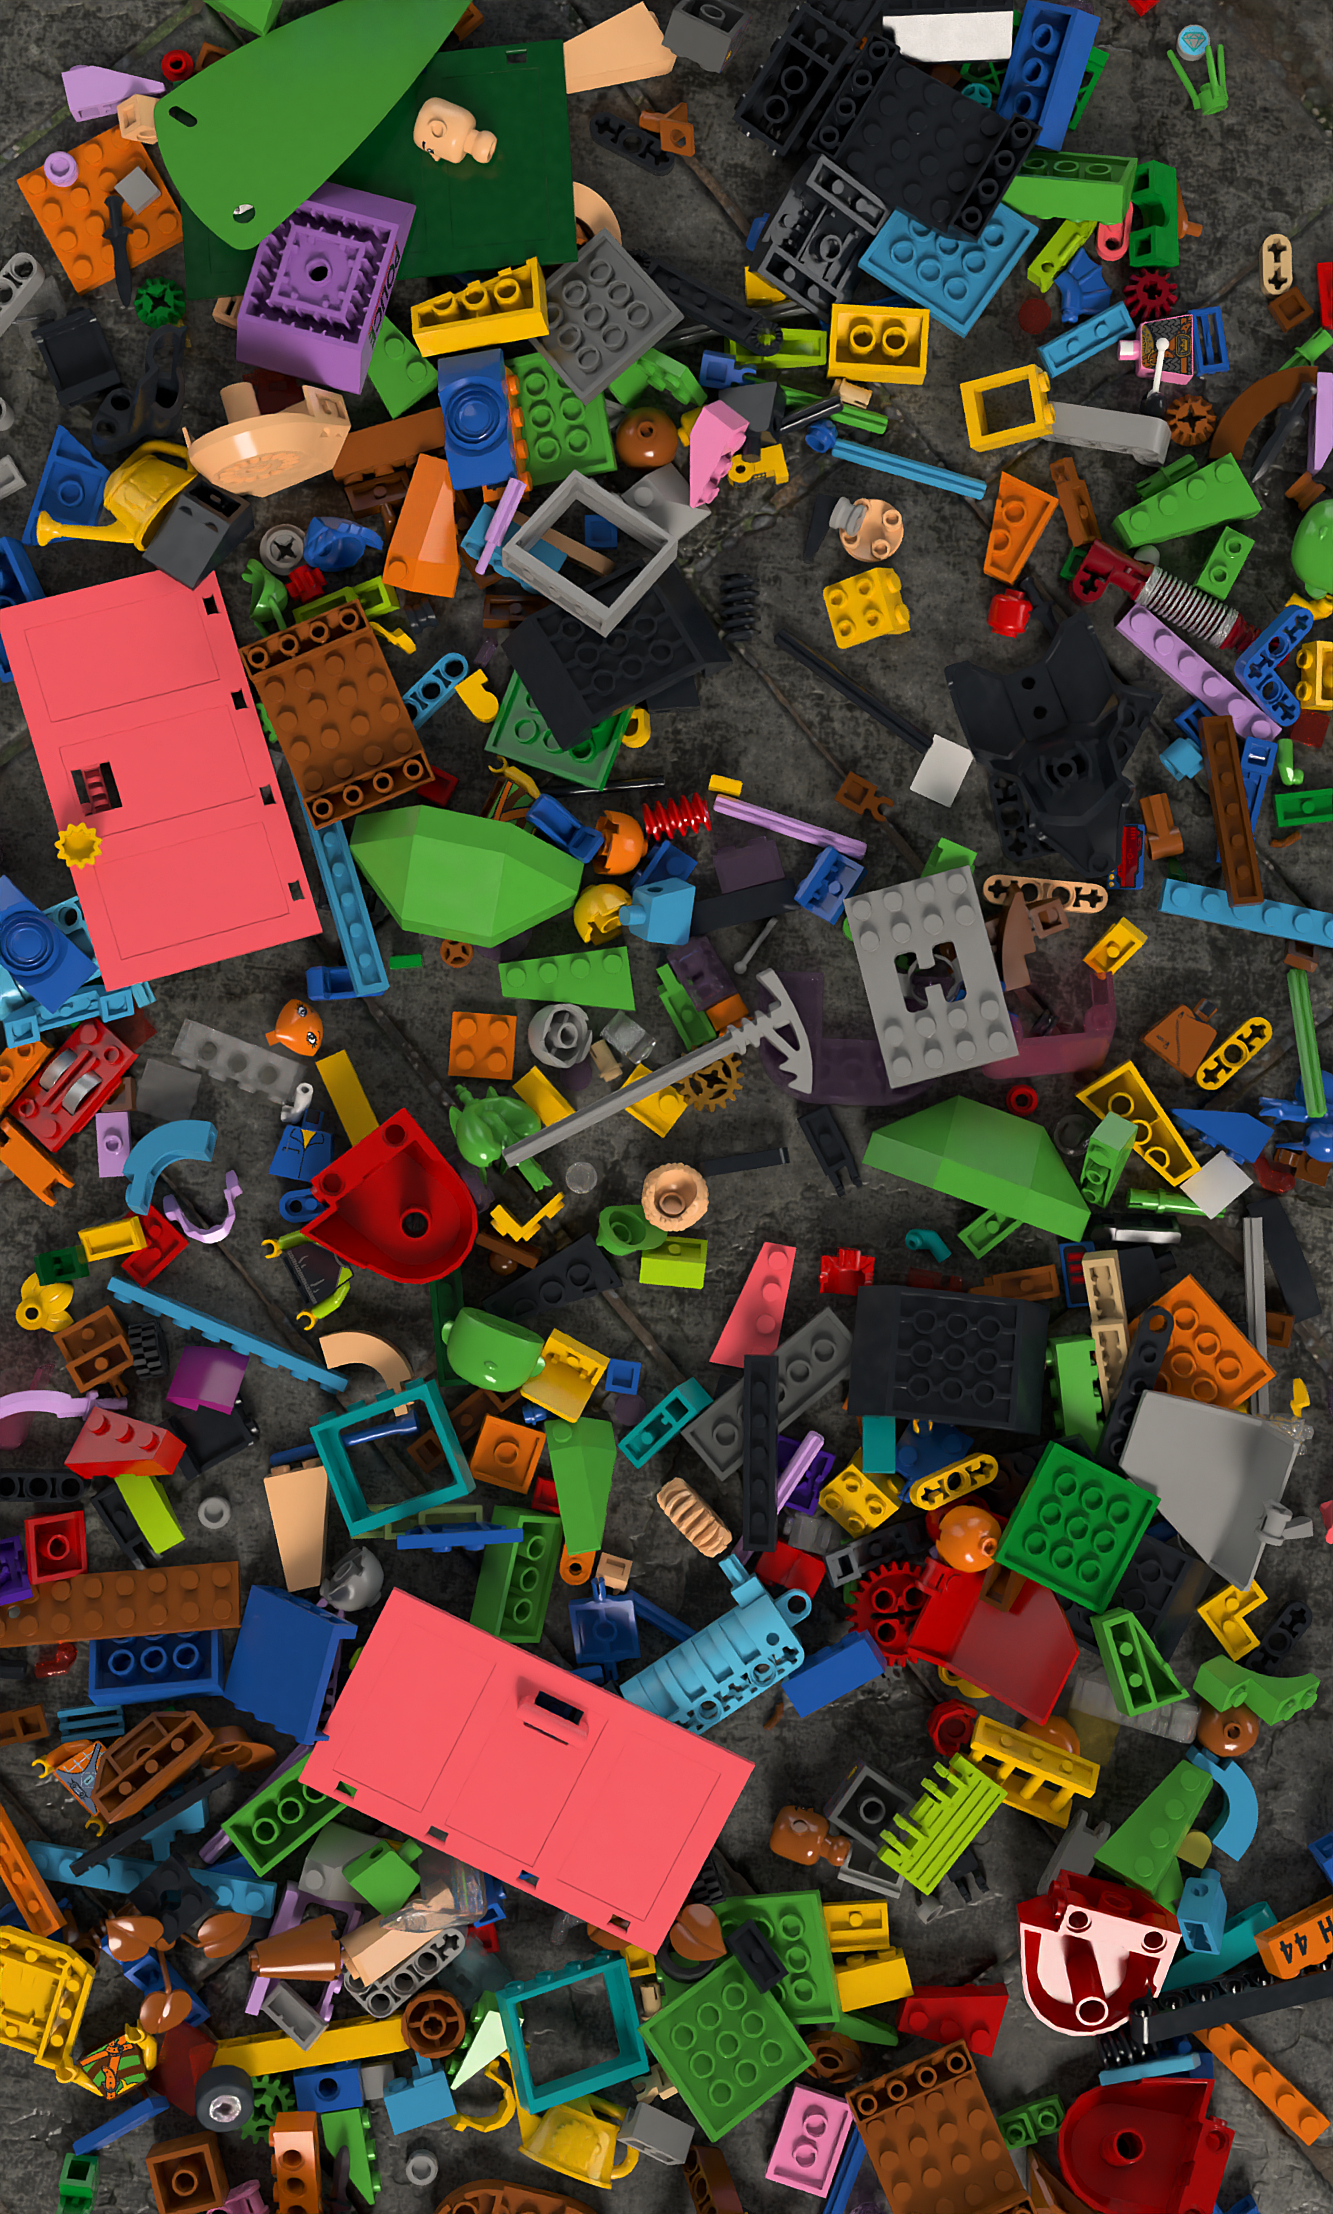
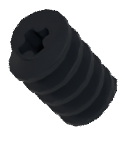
[719,573,762,643]
[1094,2022,1166,2071]

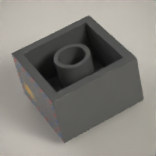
[661,0,752,74]
[823,1757,917,1853]

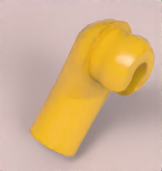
[1285,592,1333,621]

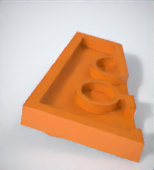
[983,471,1059,587]

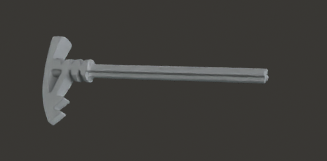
[501,968,812,1168]
[1242,1217,1313,1540]

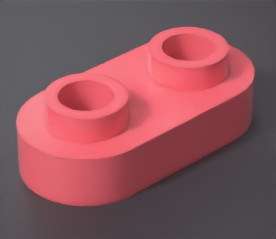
[1095,202,1133,261]

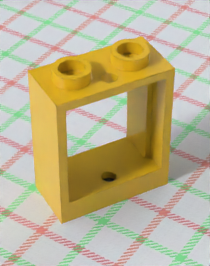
[960,364,1056,453]

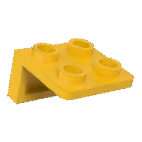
[823,567,910,649]
[490,1191,565,1242]
[520,1328,611,1423]
[818,1446,908,1538]

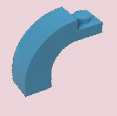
[122,1120,218,1216]
[1185,1744,1258,1861]

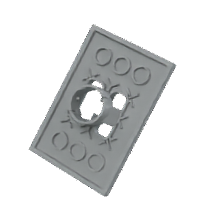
[843,865,1019,1089]

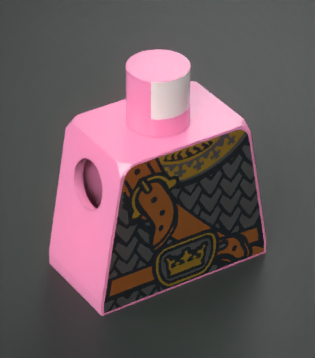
[1117,315,1193,385]

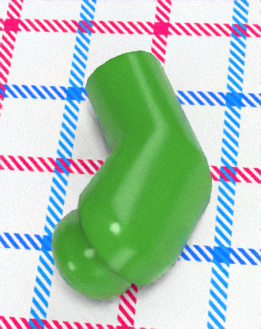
[1276,739,1304,787]

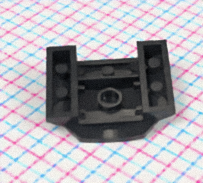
[748,154,893,324]

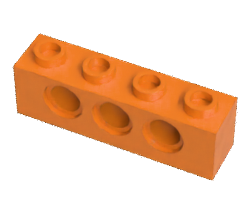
[0,1035,57,1118]
[269,2111,324,2214]

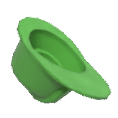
[596,1205,668,1256]

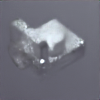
[600,1010,657,1065]

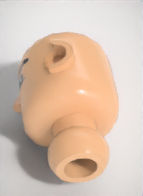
[413,97,497,164]

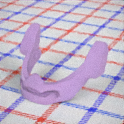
[163,1170,243,1243]

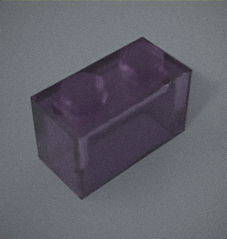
[712,836,785,895]

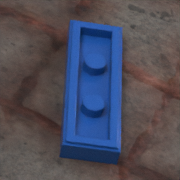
[73,2096,170,2156]

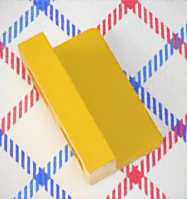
[512,1065,576,1126]

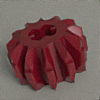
[1122,266,1178,323]

